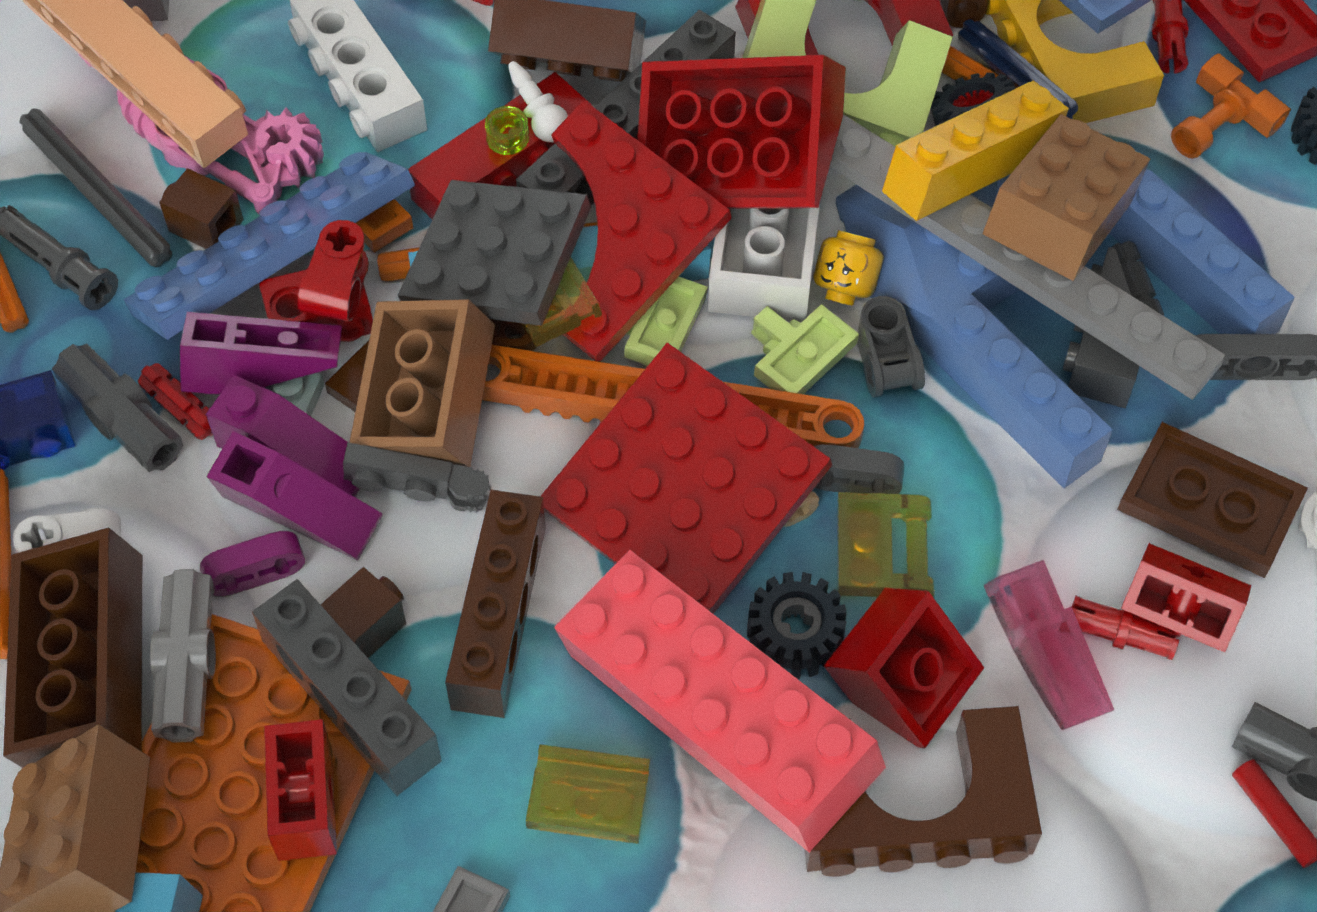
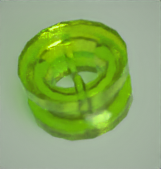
[485,106,529,155]

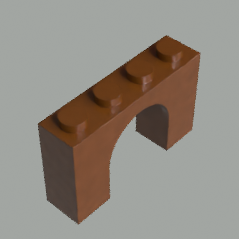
[804,706,1042,877]

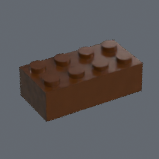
[3,527,143,768]

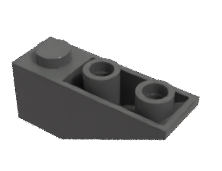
[1062,247,1139,409]

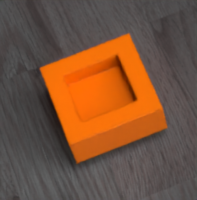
[356,199,413,253]

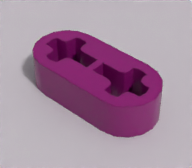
[200,531,305,596]

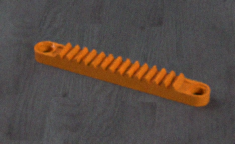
[482,345,864,448]

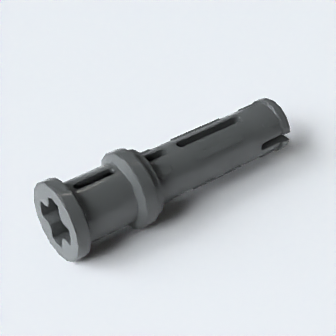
[0,205,118,310]

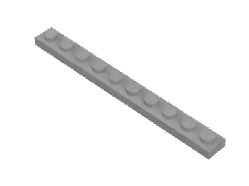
[830,114,1225,400]

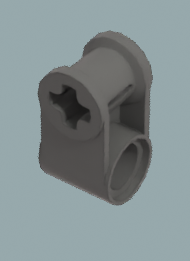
[857,296,925,397]

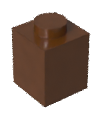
[159,168,244,249]
[320,567,406,658]

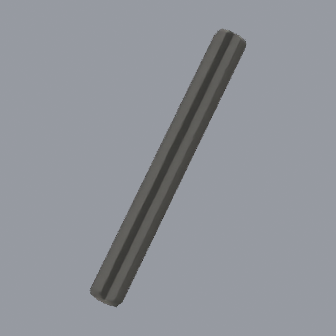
[19,108,172,267]

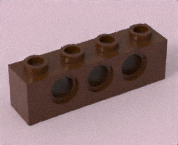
[445,489,546,718]

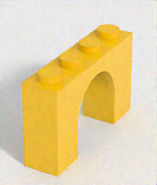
[986,0,1164,123]

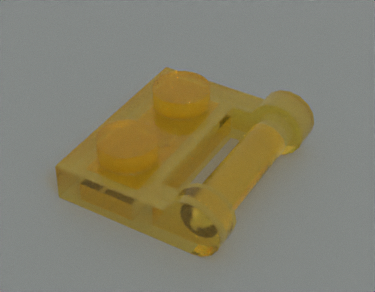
[837,492,934,597]

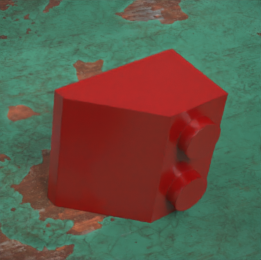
[824,587,985,748]

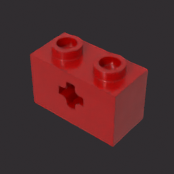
[1121,543,1252,652]
[264,719,337,861]

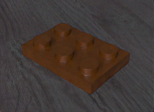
[1117,422,1308,578]

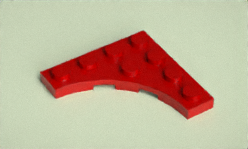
[551,100,732,362]

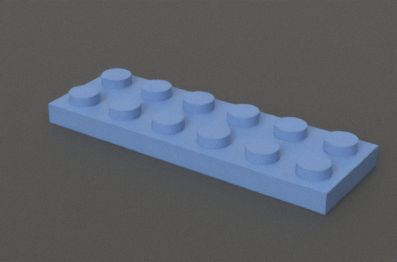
[123,152,415,340]

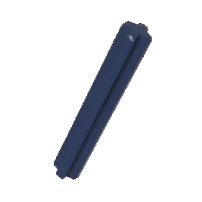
[958,19,1078,119]

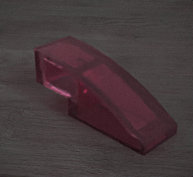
[983,560,1115,730]

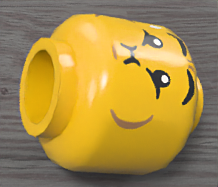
[813,230,884,306]

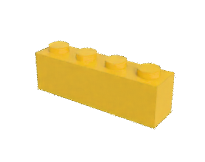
[882,80,1069,221]

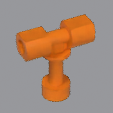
[1171,53,1291,159]

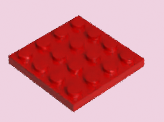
[540,343,832,614]

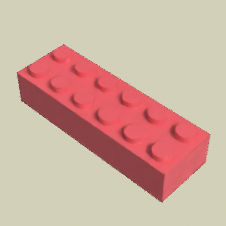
[554,550,886,853]

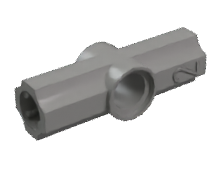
[150,569,216,742]

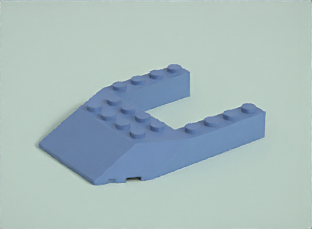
[835,169,1295,488]

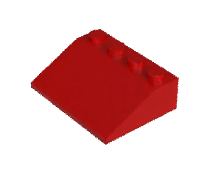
[638,55,846,209]

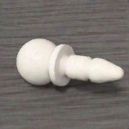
[508,61,568,142]

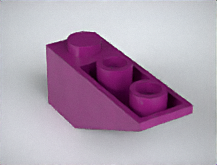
[206,431,383,561]

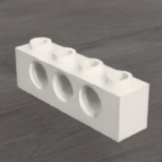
[288,0,427,152]

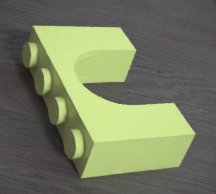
[742,0,953,147]

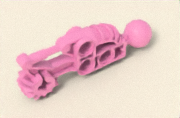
[78,53,324,214]

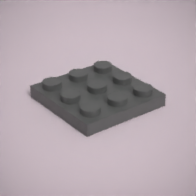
[398,180,591,326]

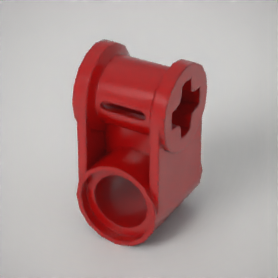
[298,220,369,322]

